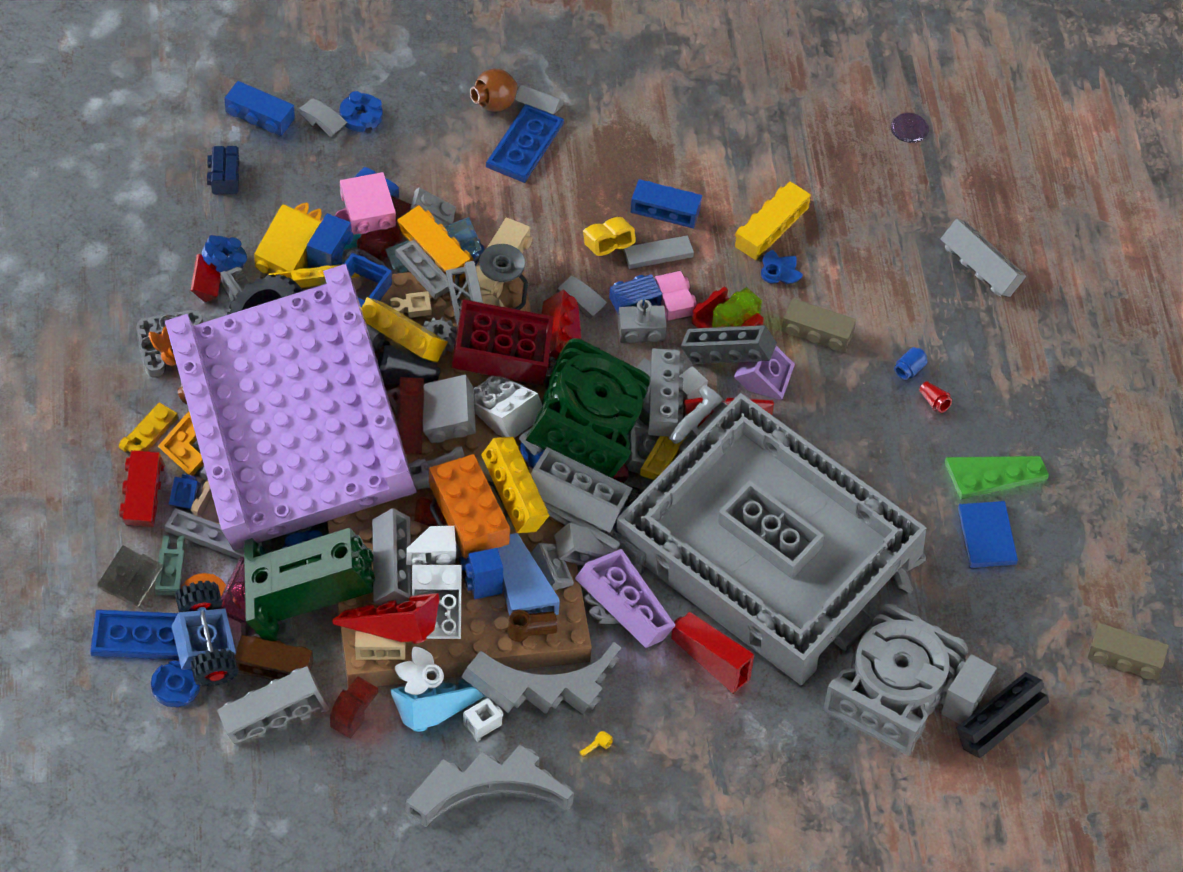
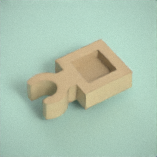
[390,291,432,318]

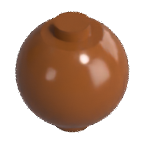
[470,69,518,112]

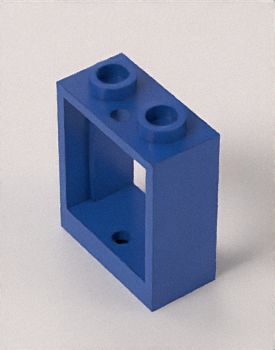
[344,253,392,308]

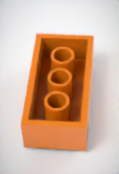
[429,454,510,559]

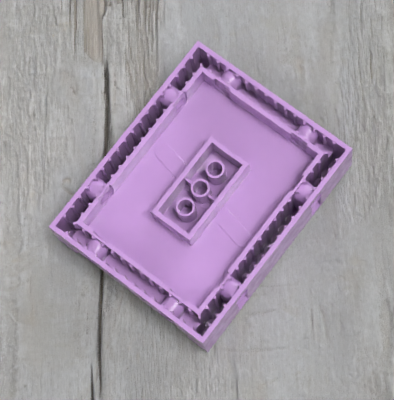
[165,264,417,551]

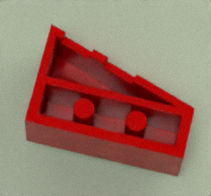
[119,450,165,527]

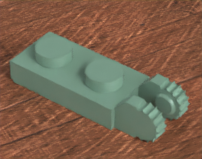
[155,535,185,596]

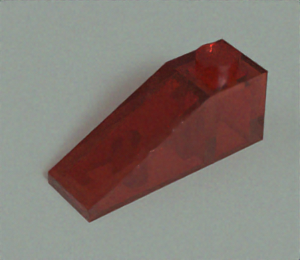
[397,377,424,454]

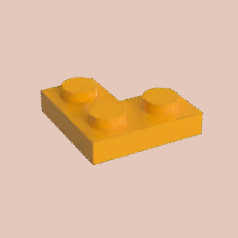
[158,411,204,476]

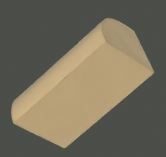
[355,631,405,660]

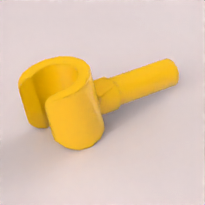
[579,731,613,757]

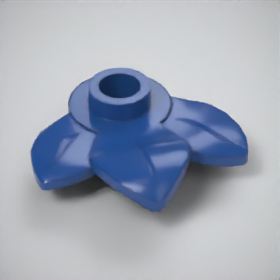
[761,250,803,284]

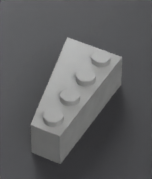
[217,666,330,744]

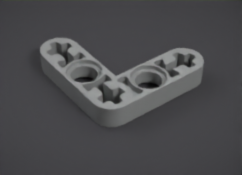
[136,310,203,377]

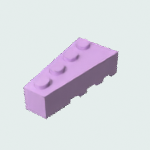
[575,549,675,648]

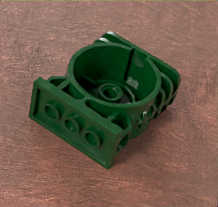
[526,338,651,478]

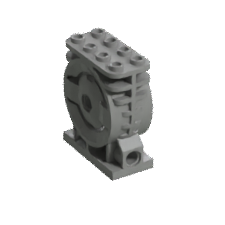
[823,603,968,757]

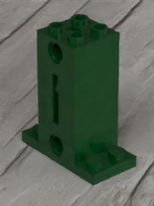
[244,528,375,642]

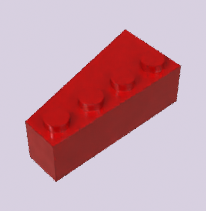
[541,289,582,376]

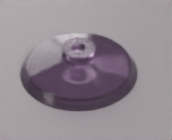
[891,113,929,143]

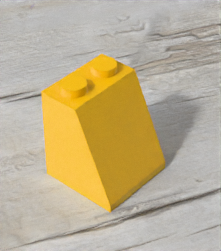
[254,204,321,274]

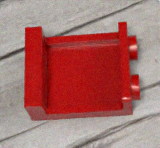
[692,286,764,328]

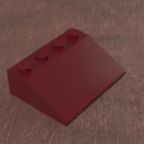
[451,299,554,385]

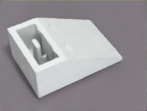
[474,376,542,438]
[412,565,461,639]

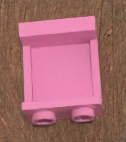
[340,172,396,235]

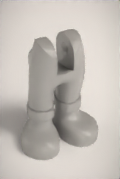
[669,385,728,452]

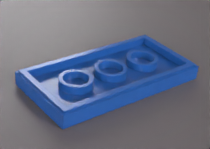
[486,104,564,183]
[90,610,179,660]

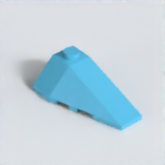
[391,679,485,732]

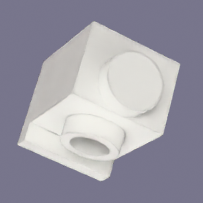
[463,698,503,742]

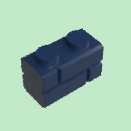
[207,146,239,194]

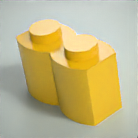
[583,217,636,256]

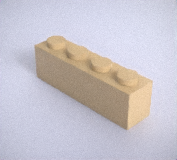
[466,217,532,298]

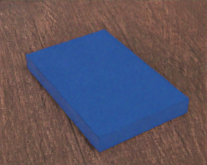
[958,501,1018,568]

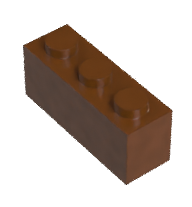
[235,635,313,680]

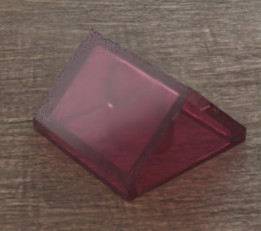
[220,556,249,625]

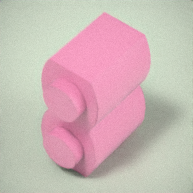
[655,271,697,321]

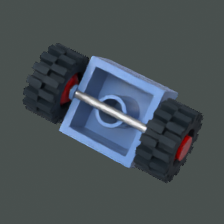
[172,581,239,687]

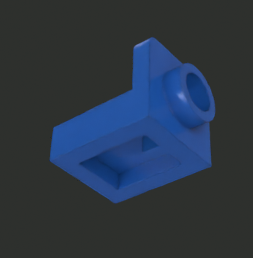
[169,474,201,509]

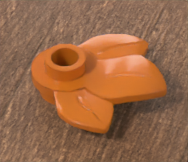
[148,326,177,366]

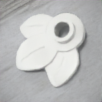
[395,647,444,695]

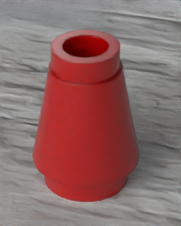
[919,381,952,413]

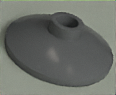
[479,244,525,282]

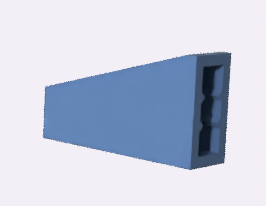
[498,533,560,616]

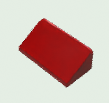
[190,254,221,302]

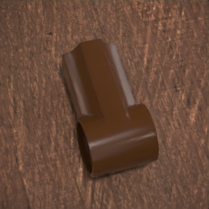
[507,610,557,642]

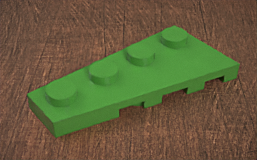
[945,456,1049,500]

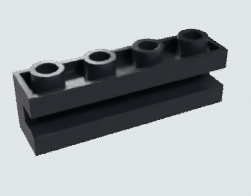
[956,672,1049,758]

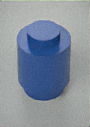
[894,347,928,380]

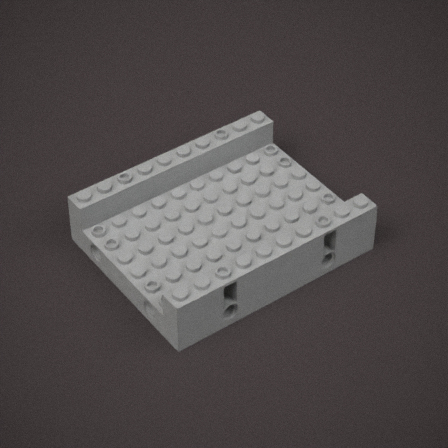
[617,393,927,686]

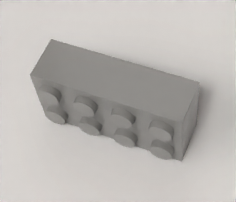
[531,447,633,532]

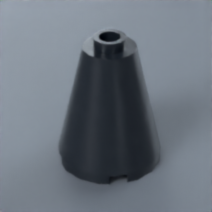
[378,339,441,385]

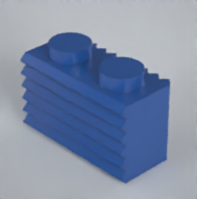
[609,274,662,314]

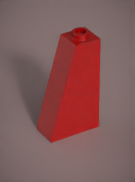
[671,612,754,694]

